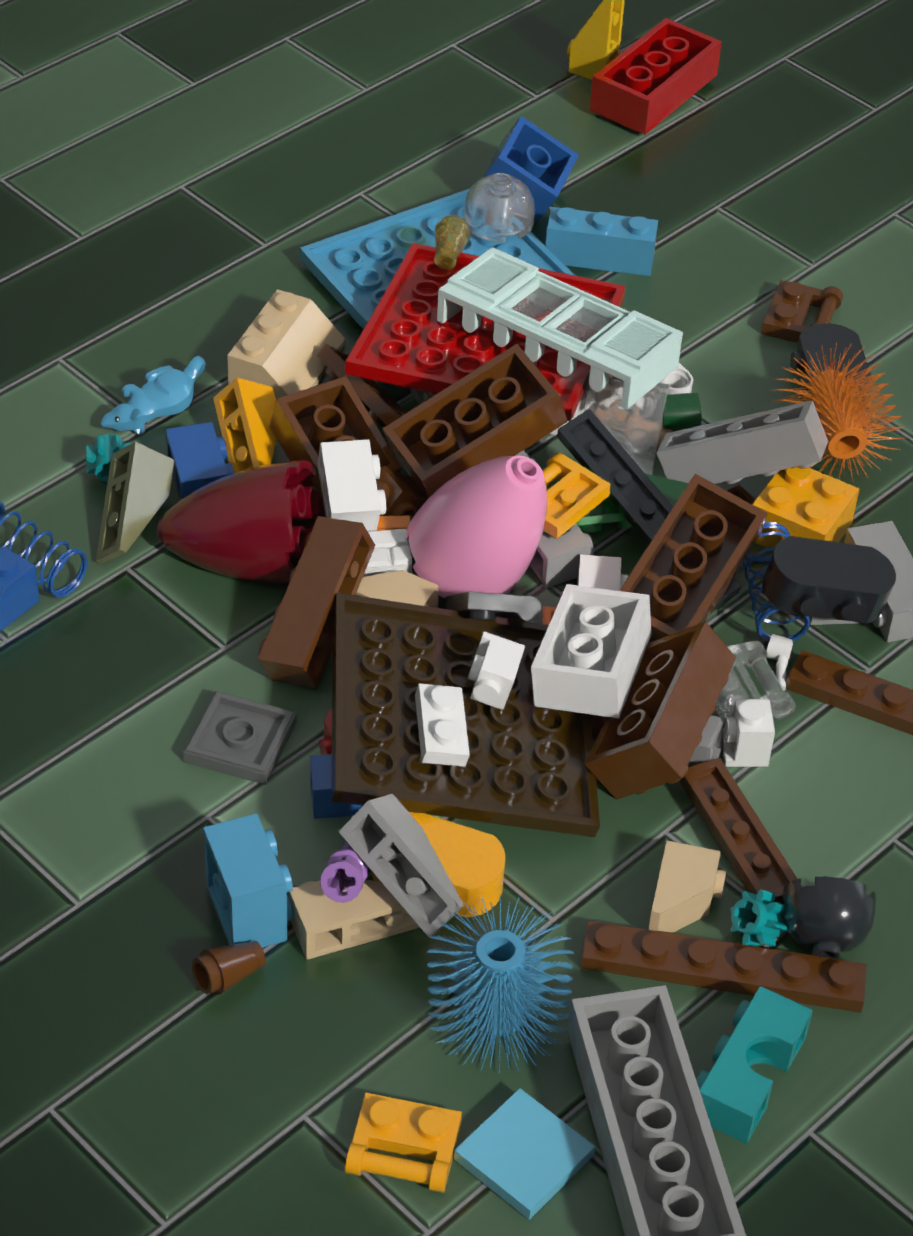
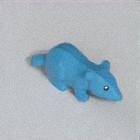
[100,355,206,435]

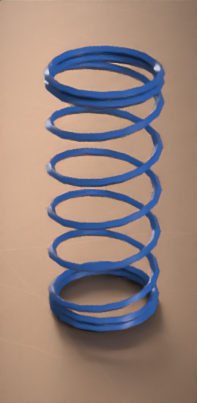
[0,502,87,598]
[743,522,810,643]

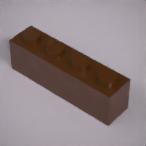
[257,516,376,688]

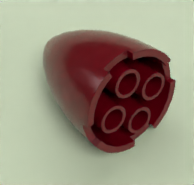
[158,460,325,585]

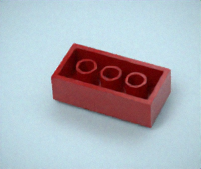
[590,18,722,135]

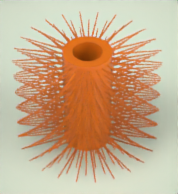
[771,342,905,482]

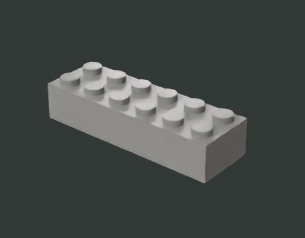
[568,985,746,1236]

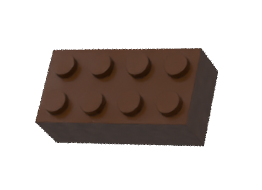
[382,344,568,500]
[620,474,768,643]
[584,622,736,800]

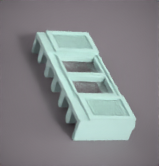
[437,247,683,410]

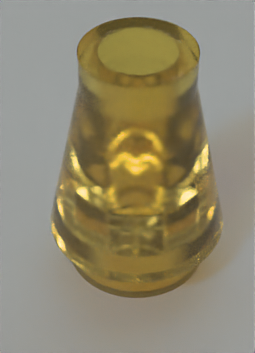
[434,216,471,269]

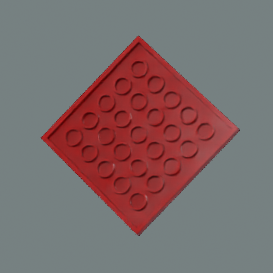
[345,243,626,421]

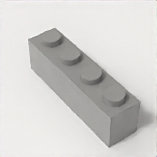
[656,400,828,484]

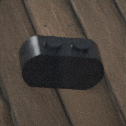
[790,323,874,415]
[762,536,896,623]

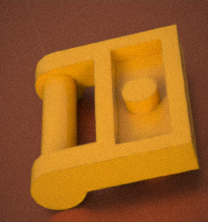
[542,453,611,539]
[345,1093,462,1193]

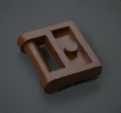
[761,280,843,343]

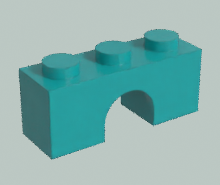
[696,986,813,1144]

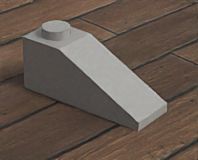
[339,794,464,938]

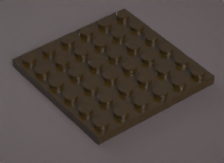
[332,592,600,837]

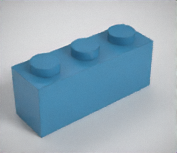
[546,207,658,276]

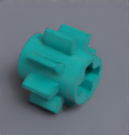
[85,434,131,483]
[730,889,788,947]

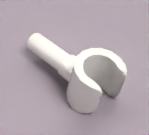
[766,634,793,692]

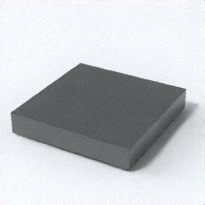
[183,691,297,785]

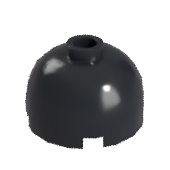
[782,876,876,959]

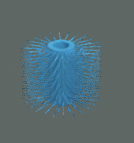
[427,895,574,1074]

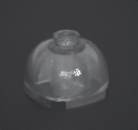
[463,173,535,242]

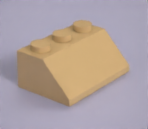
[228,289,345,399]

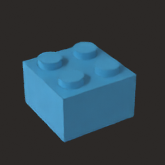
[203,813,293,948]

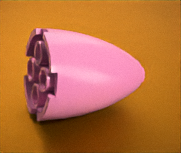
[405,455,547,599]

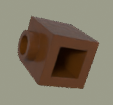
[376,467,427,521]

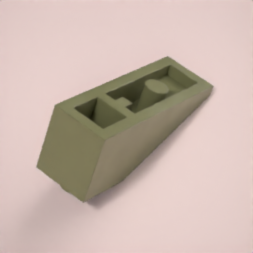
[96,442,174,564]

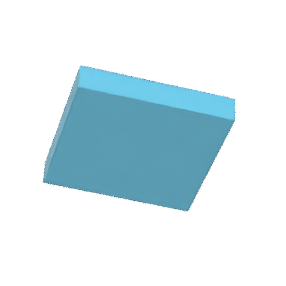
[454,1088,595,1220]

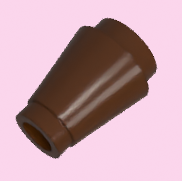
[192,940,266,995]

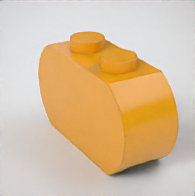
[371,812,505,918]

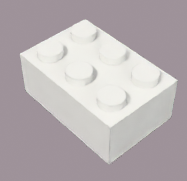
[531,584,652,718]

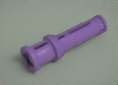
[320,841,369,903]

